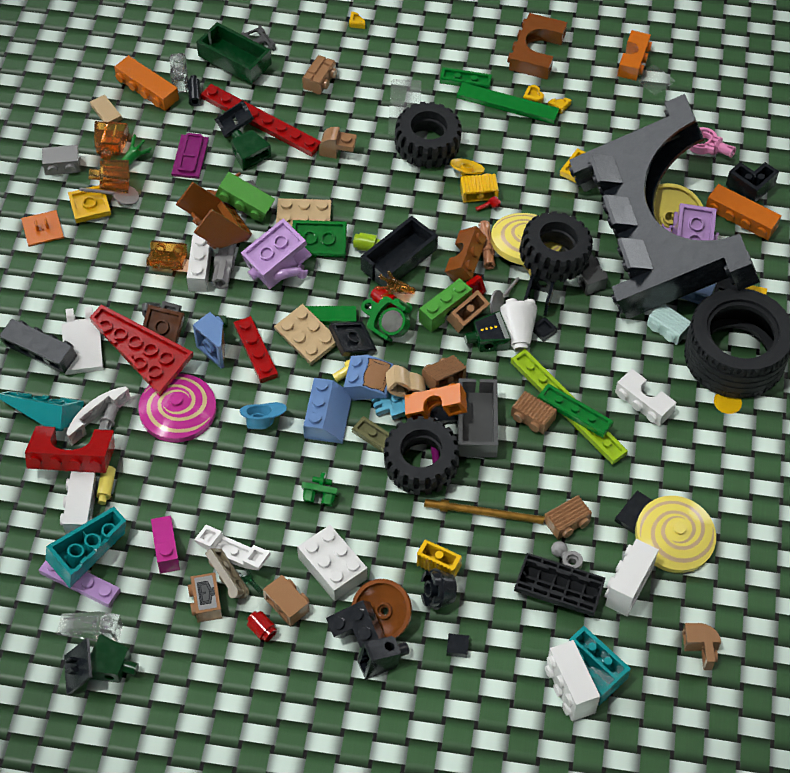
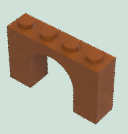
[507,13,567,80]

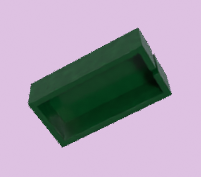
[196,22,272,84]

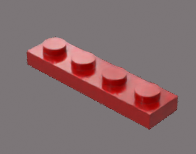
[233,316,278,383]

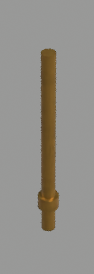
[424,499,544,524]

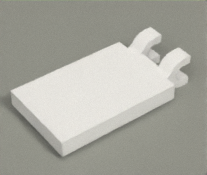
[62,306,104,375]

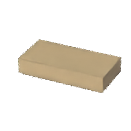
[90,95,122,127]

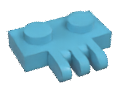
[371,393,405,420]

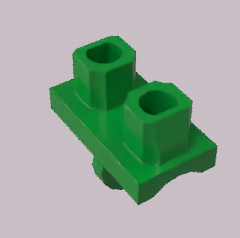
[301,472,339,507]

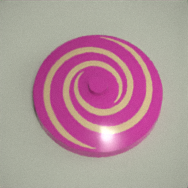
[138,374,216,443]

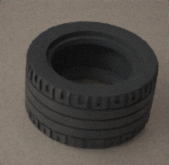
[684,288,790,398]

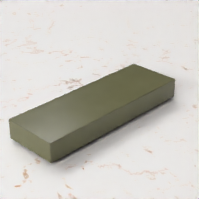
[352,416,410,456]

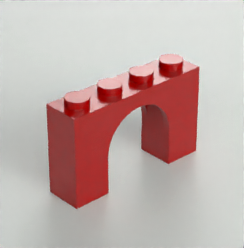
[25,426,115,473]

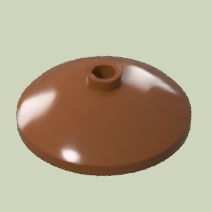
[352,579,412,639]

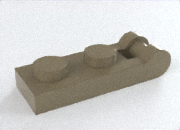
[205,548,249,599]

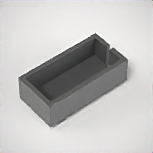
[458,378,498,458]

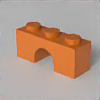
[617,30,652,81]
[405,383,467,420]

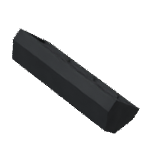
[514,553,606,617]

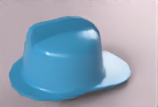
[240,402,287,429]

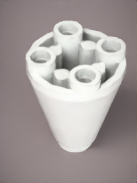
[500,298,537,352]

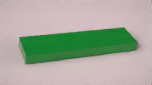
[537,383,614,438]

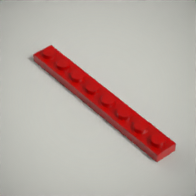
[201,84,321,157]

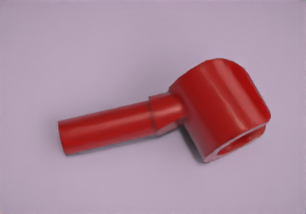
[475,196,501,211]

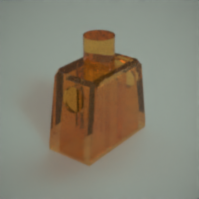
[94,121,130,160]
[88,160,130,193]

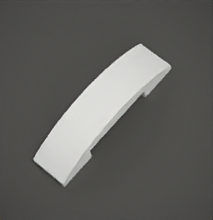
[66,386,131,446]
[194,525,271,570]

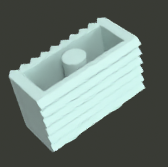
[647,304,691,345]

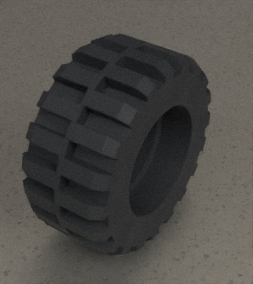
[394,102,462,168]
[519,211,593,282]
[384,416,459,495]

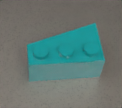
[569,626,631,706]

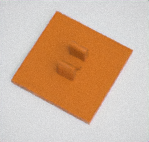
[21,210,64,247]

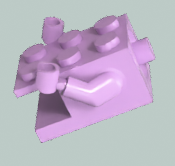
[662,203,719,240]
[241,218,312,289]

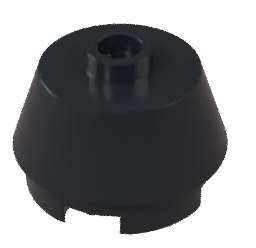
[421,568,457,610]

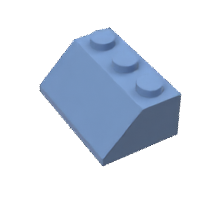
[303,378,352,444]

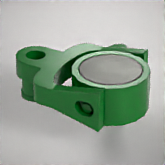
[361,296,412,343]

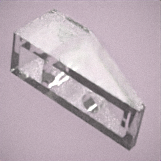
[56,611,123,642]

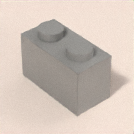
[42,145,80,175]

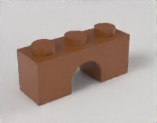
[445,226,487,282]

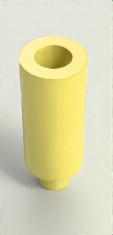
[96,465,116,505]

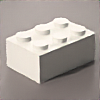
[297,525,367,602]
[604,539,659,617]
[545,640,600,722]

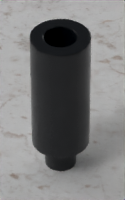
[188,75,201,106]

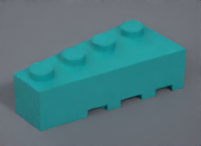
[45,507,126,588]

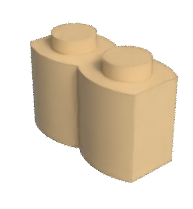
[386,365,426,399]

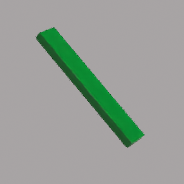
[457,82,559,124]

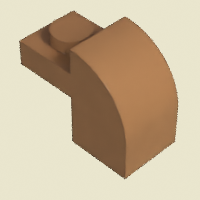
[319,127,357,159]
[682,623,721,670]

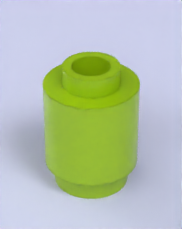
[353,232,380,252]

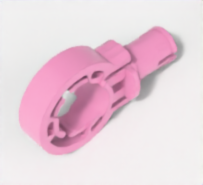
[689,127,736,158]

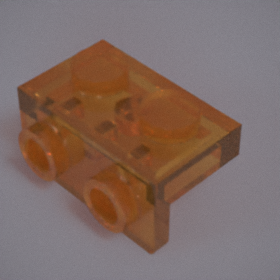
[146,240,187,270]

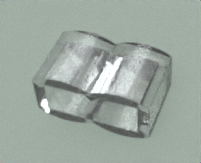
[169,53,188,93]

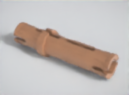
[478,220,495,269]

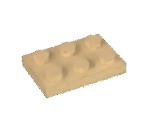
[276,198,331,226]
[274,304,337,366]

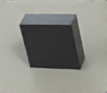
[533,317,558,342]
[446,633,469,658]

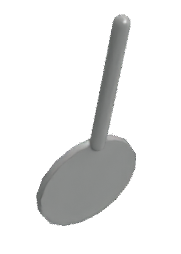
[79,185,139,205]
[490,277,519,314]

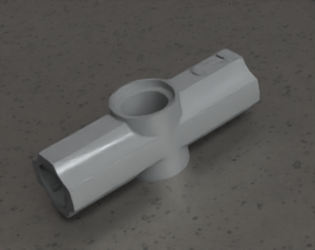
[212,244,236,289]

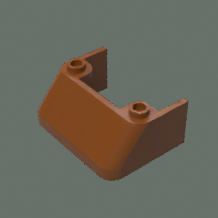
[176,182,252,249]

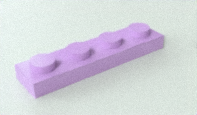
[39,560,121,608]

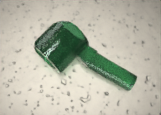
[239,568,263,594]

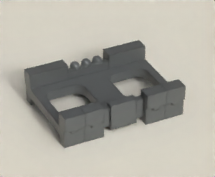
[241,25,276,51]

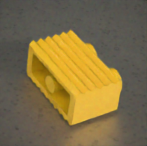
[460,173,499,203]
[417,539,462,577]

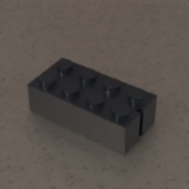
[361,216,438,290]

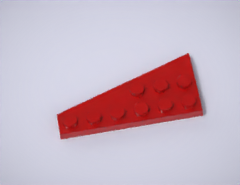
[90,304,194,396]

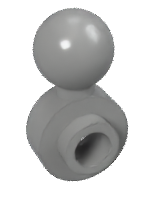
[551,541,583,569]

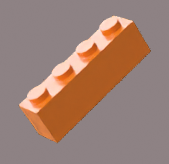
[114,55,179,111]
[706,184,782,240]

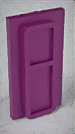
[171,133,209,179]

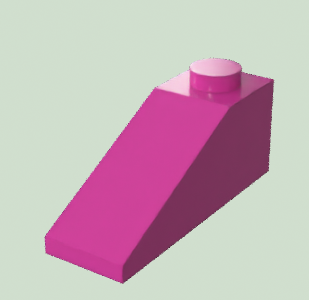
[151,515,180,574]

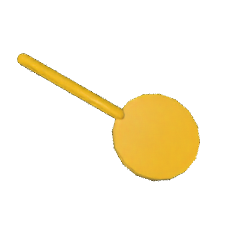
[714,394,742,414]

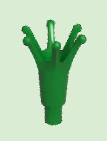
[115,134,152,174]

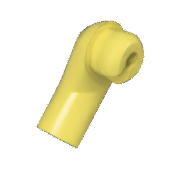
[332,360,350,382]

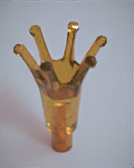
[375,271,415,298]

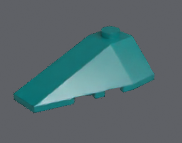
[0,391,84,431]

